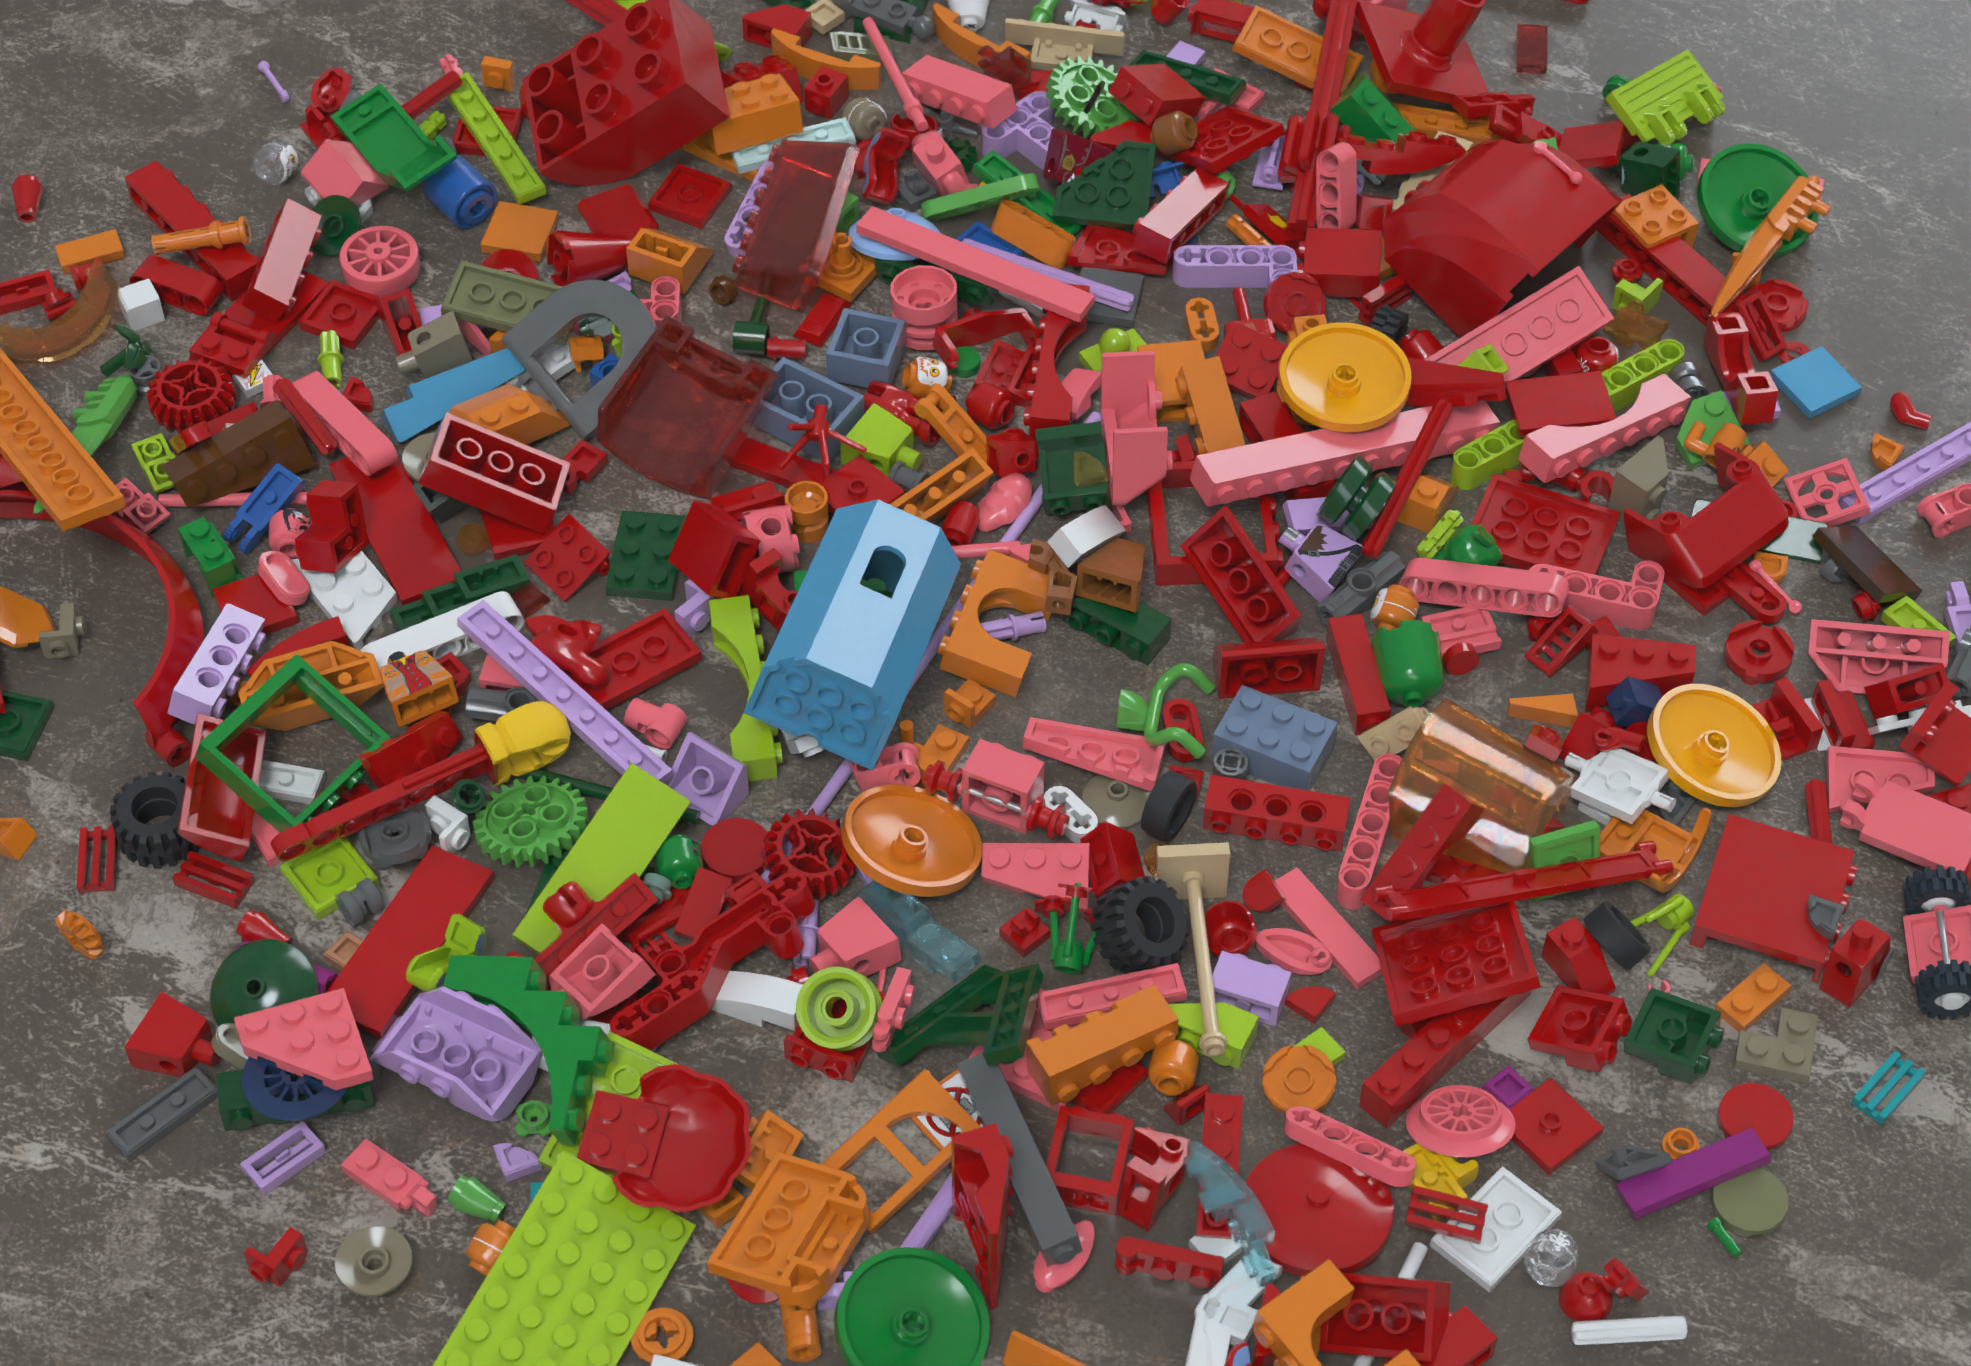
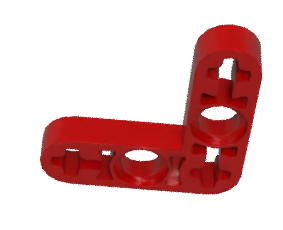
[169,401,258,455]

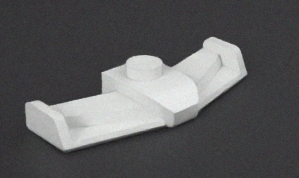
[1185,1253,1283,1366]

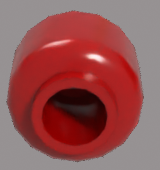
[1398,329,1445,360]
[965,383,1015,430]

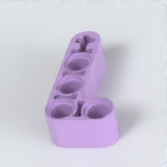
[1172,245,1298,288]

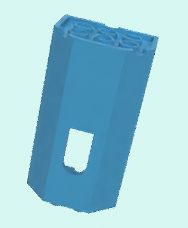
[743,500,961,770]

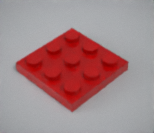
[1158,106,1285,174]

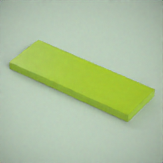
[512,762,691,955]

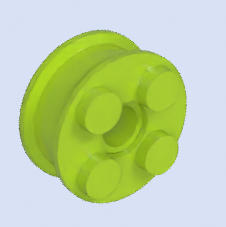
[796,967,882,1051]

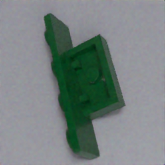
[873,258,995,306]

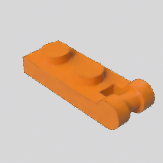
[914,383,987,462]

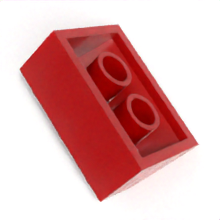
[1212,637,1325,699]
[1319,1272,1451,1362]

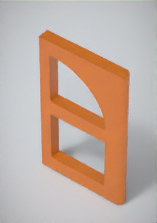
[822,1069,981,1234]

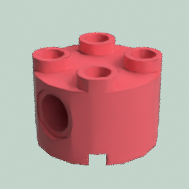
[741,505,800,574]

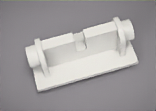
[1064,0,1128,32]

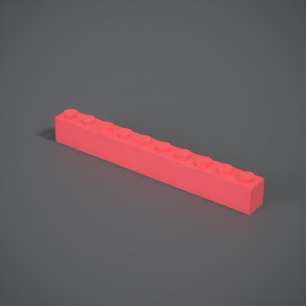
[1190,401,1500,507]

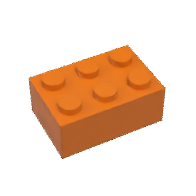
[703,73,804,156]

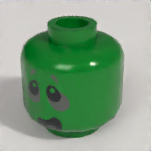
[655,834,704,889]

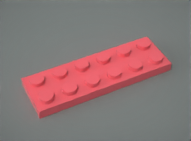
[1425,266,1614,384]

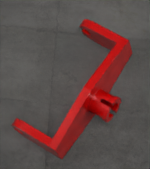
[933,308,1041,369]

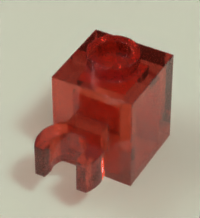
[978,45,1031,94]

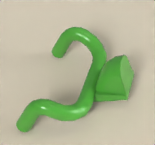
[1117,663,1215,759]

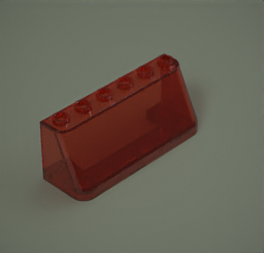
[731,140,860,313]

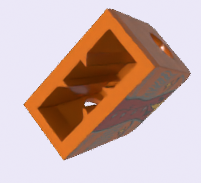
[379,650,459,728]

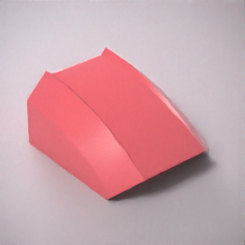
[549,923,656,1022]

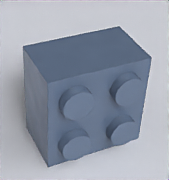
[826,308,906,388]

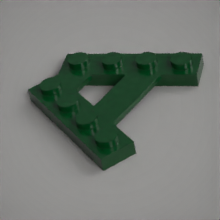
[876,963,1043,1066]

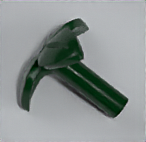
[100,324,154,377]

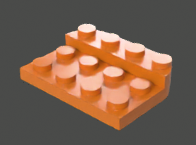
[707,1151,869,1309]

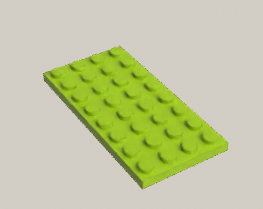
[433,1150,696,1366]

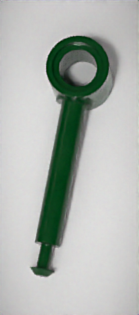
[732,268,776,356]

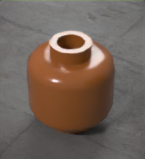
[1150,111,1198,155]

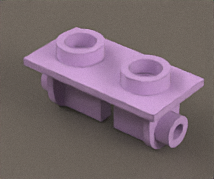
[1252,135,1285,190]

